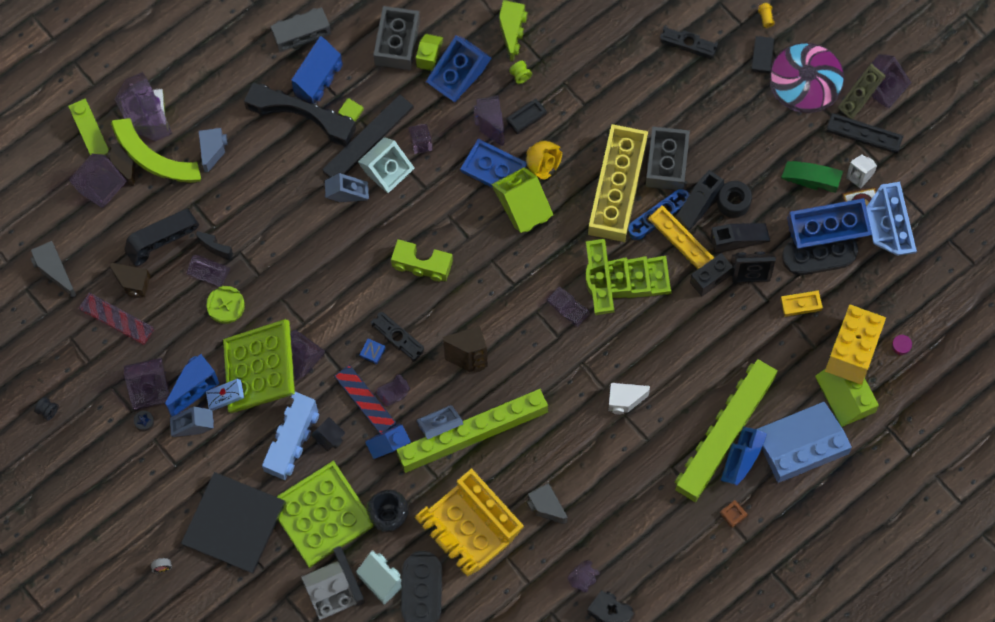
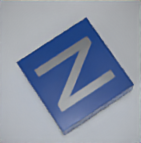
[360,339,385,364]

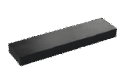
[826,113,903,154]

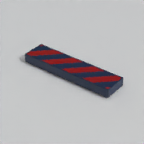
[334,365,396,434]

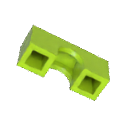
[391,239,453,282]

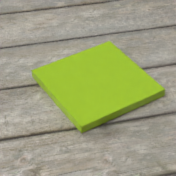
[223,319,295,413]
[277,461,375,568]

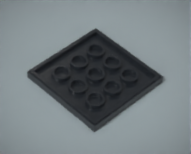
[181,472,286,574]

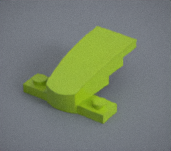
[586,239,672,315]

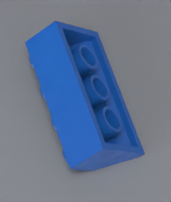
[787,198,872,249]

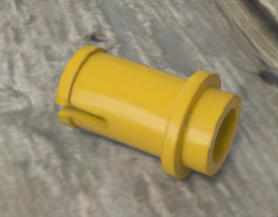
[758,3,775,28]

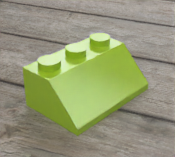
[815,369,879,427]

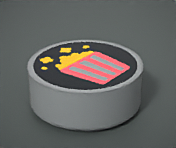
[151,558,172,573]

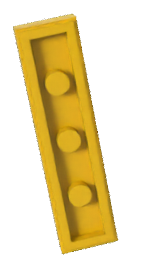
[648,205,714,269]

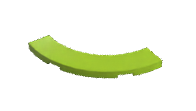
[111,118,201,183]

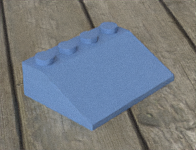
[757,402,852,483]

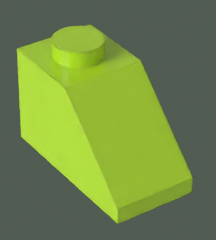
[416,34,443,71]

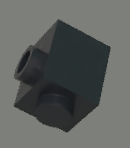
[311,417,346,451]

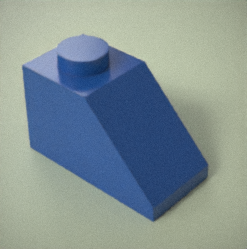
[365,424,411,459]

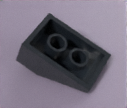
[731,251,776,283]

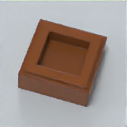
[720,500,748,528]

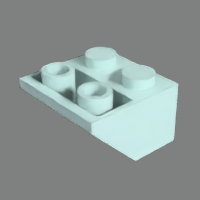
[356,551,402,604]

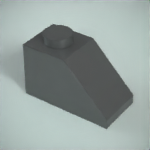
[526,483,568,524]

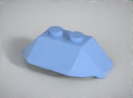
[866,182,917,256]

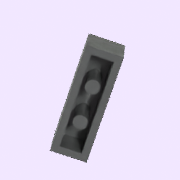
[271,8,331,52]

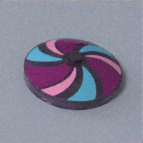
[770,43,844,113]

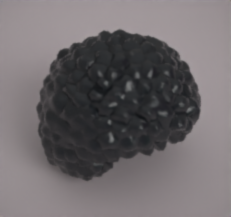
[366,490,409,532]

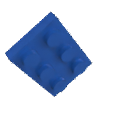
[460,139,527,188]

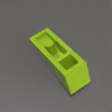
[68,99,109,161]

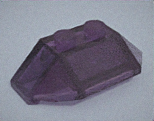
[115,72,172,141]

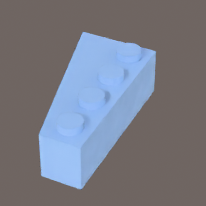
[262,392,319,480]

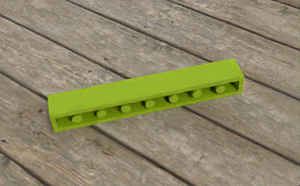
[675,359,778,502]
[396,389,548,473]

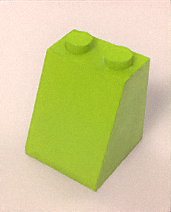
[491,167,553,233]

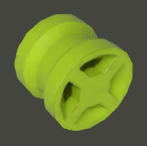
[509,61,532,84]

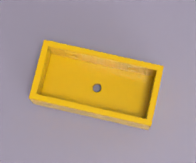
[825,304,886,385]

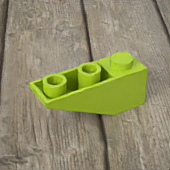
[499,0,528,61]

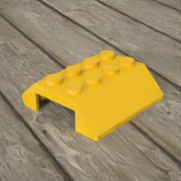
[415,468,524,576]

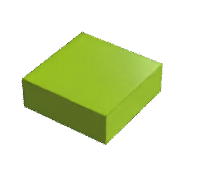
[338,98,364,122]

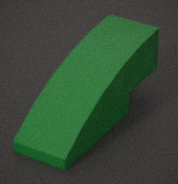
[781,161,843,193]

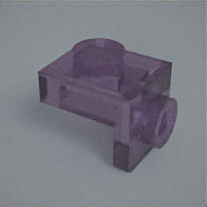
[376,374,410,407]

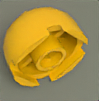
[526,141,562,179]

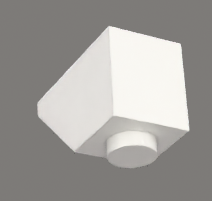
[846,155,877,189]
[608,383,650,414]

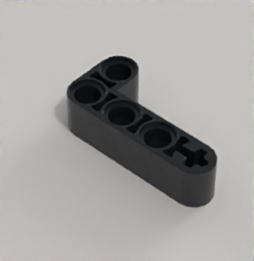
[124,209,199,266]

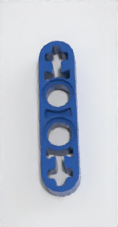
[628,189,689,240]

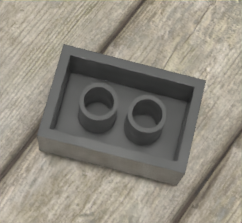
[373,6,420,70]
[646,126,690,190]

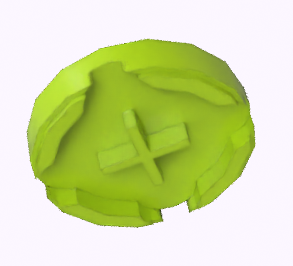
[206,286,245,324]

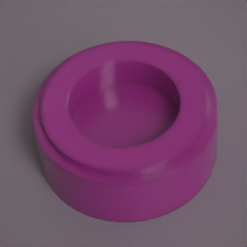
[892,335,912,355]

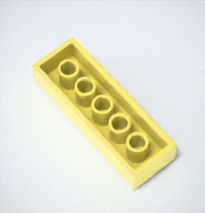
[588,124,648,242]

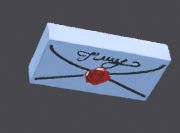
[206,379,244,411]

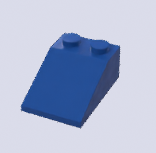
[426,35,491,102]
[165,354,219,417]

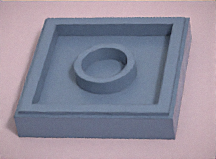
[416,405,463,440]

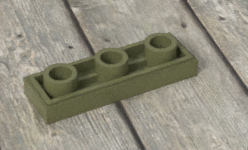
[838,64,886,119]

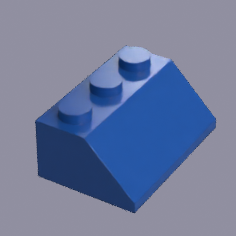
[291,36,343,104]

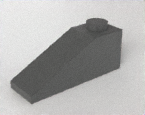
[30,241,76,297]

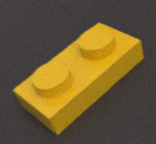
[780,290,823,317]

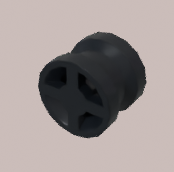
[34,396,59,421]

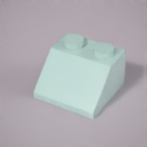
[358,137,414,193]

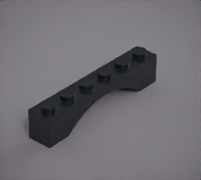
[244,82,356,147]

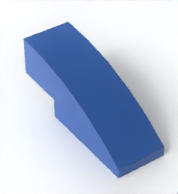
[721,426,767,485]

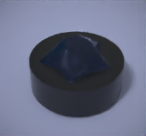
[134,411,154,431]

